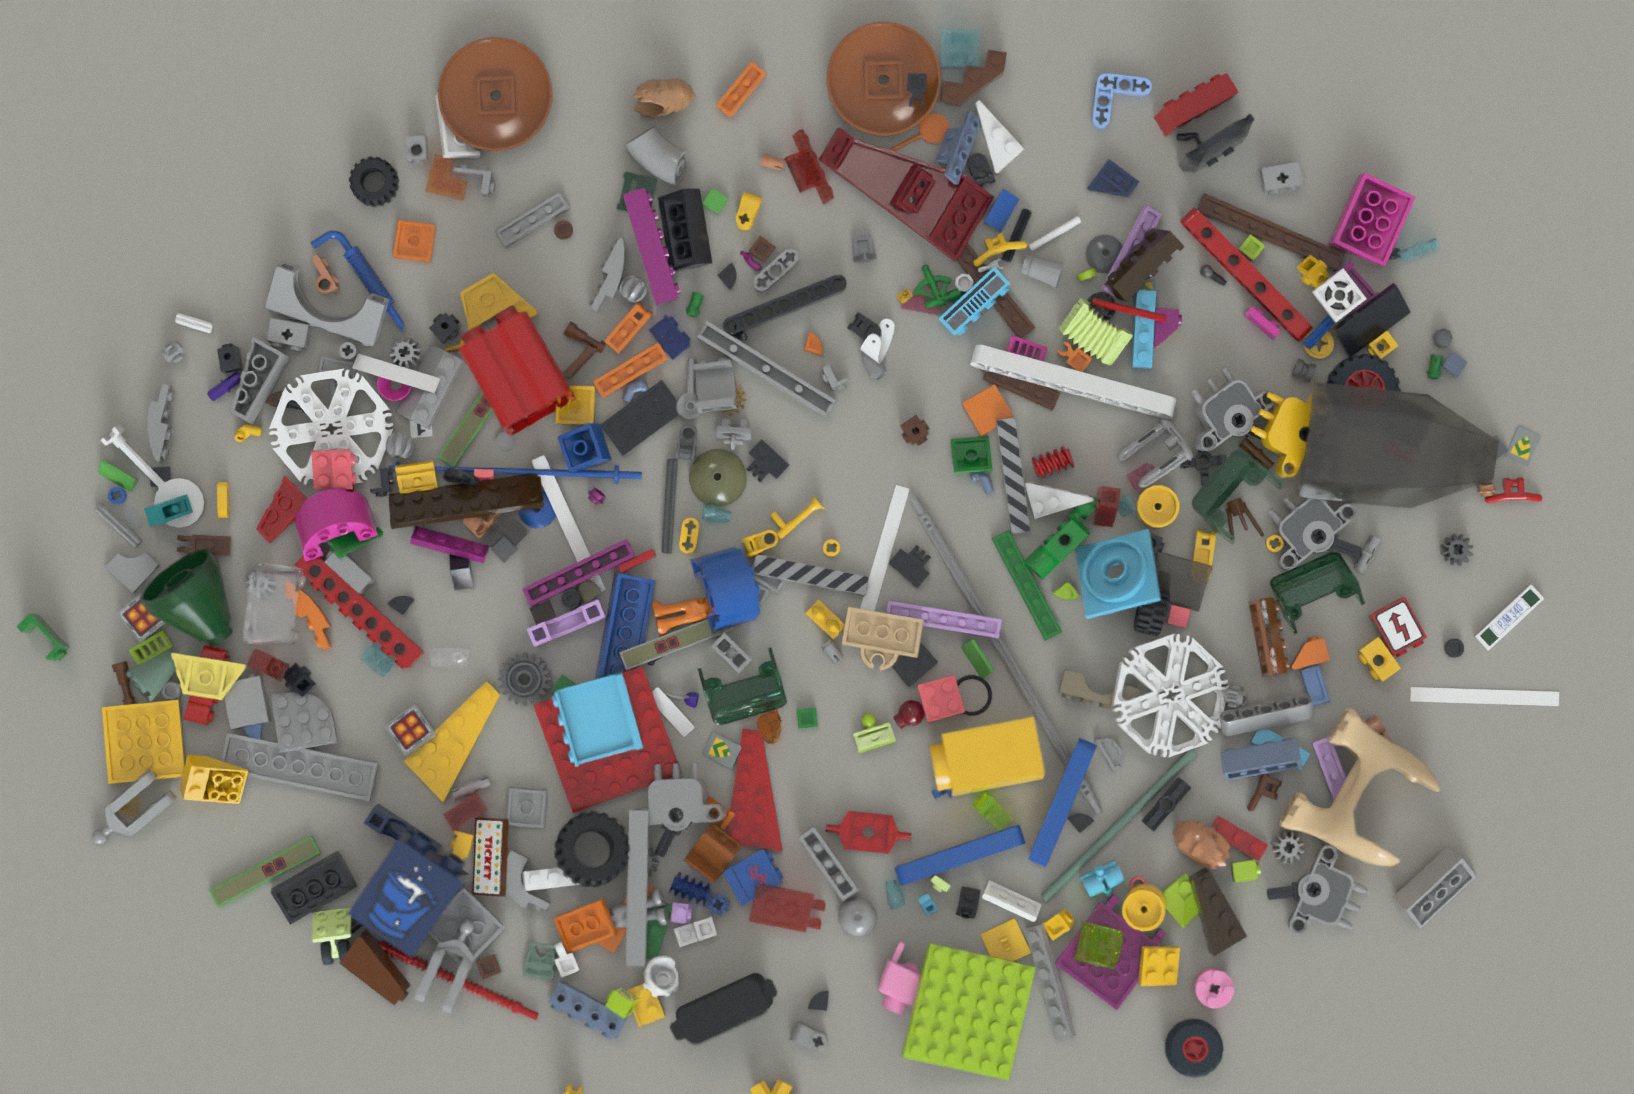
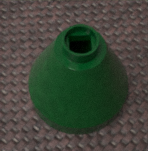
[139,549,233,646]

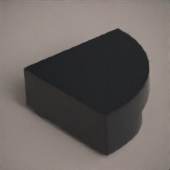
[717,263,736,290]
[387,596,415,615]
[1067,814,1094,833]
[808,991,829,1011]

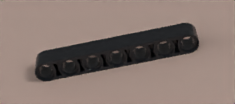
[723,275,847,336]

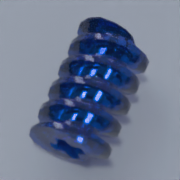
[668,872,711,907]

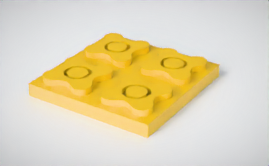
[102,700,185,784]

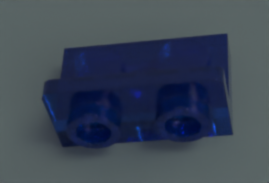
[649,315,691,360]

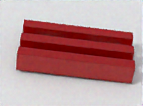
[618,549,656,573]

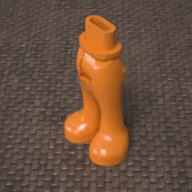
[651,597,712,637]

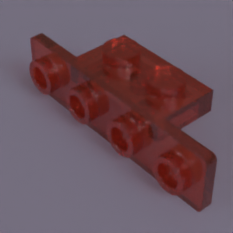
[784,129,834,204]

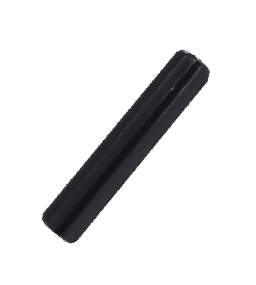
[1002,208,1032,263]

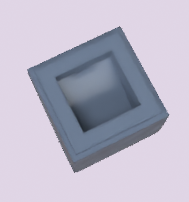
[1441,351,1467,378]

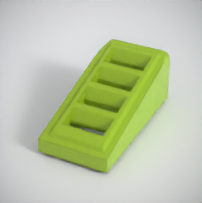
[129,630,173,665]

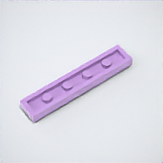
[1101,205,1162,298]

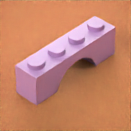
[527,600,607,647]

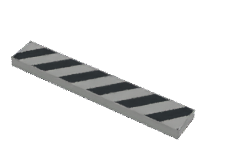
[996,418,1031,534]
[753,554,869,596]

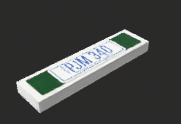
[1474,585,1544,651]

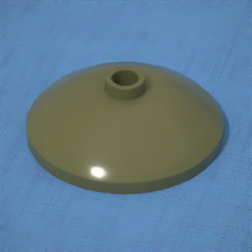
[689,449,747,507]

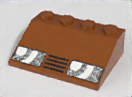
[1248,597,1289,677]

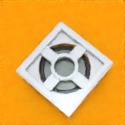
[1312,268,1366,323]

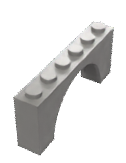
[265,261,390,346]

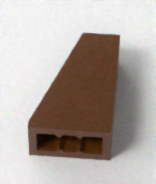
[339,929,411,1005]

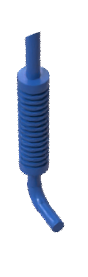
[310,230,404,332]

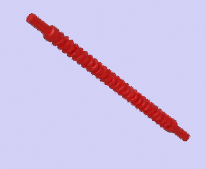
[375,939,539,1020]

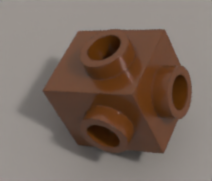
[900,415,930,446]

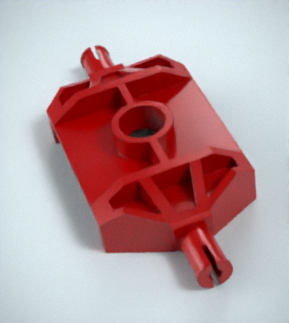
[825,811,912,854]

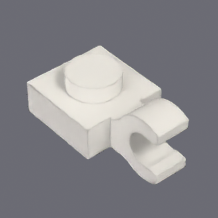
[554,941,580,978]

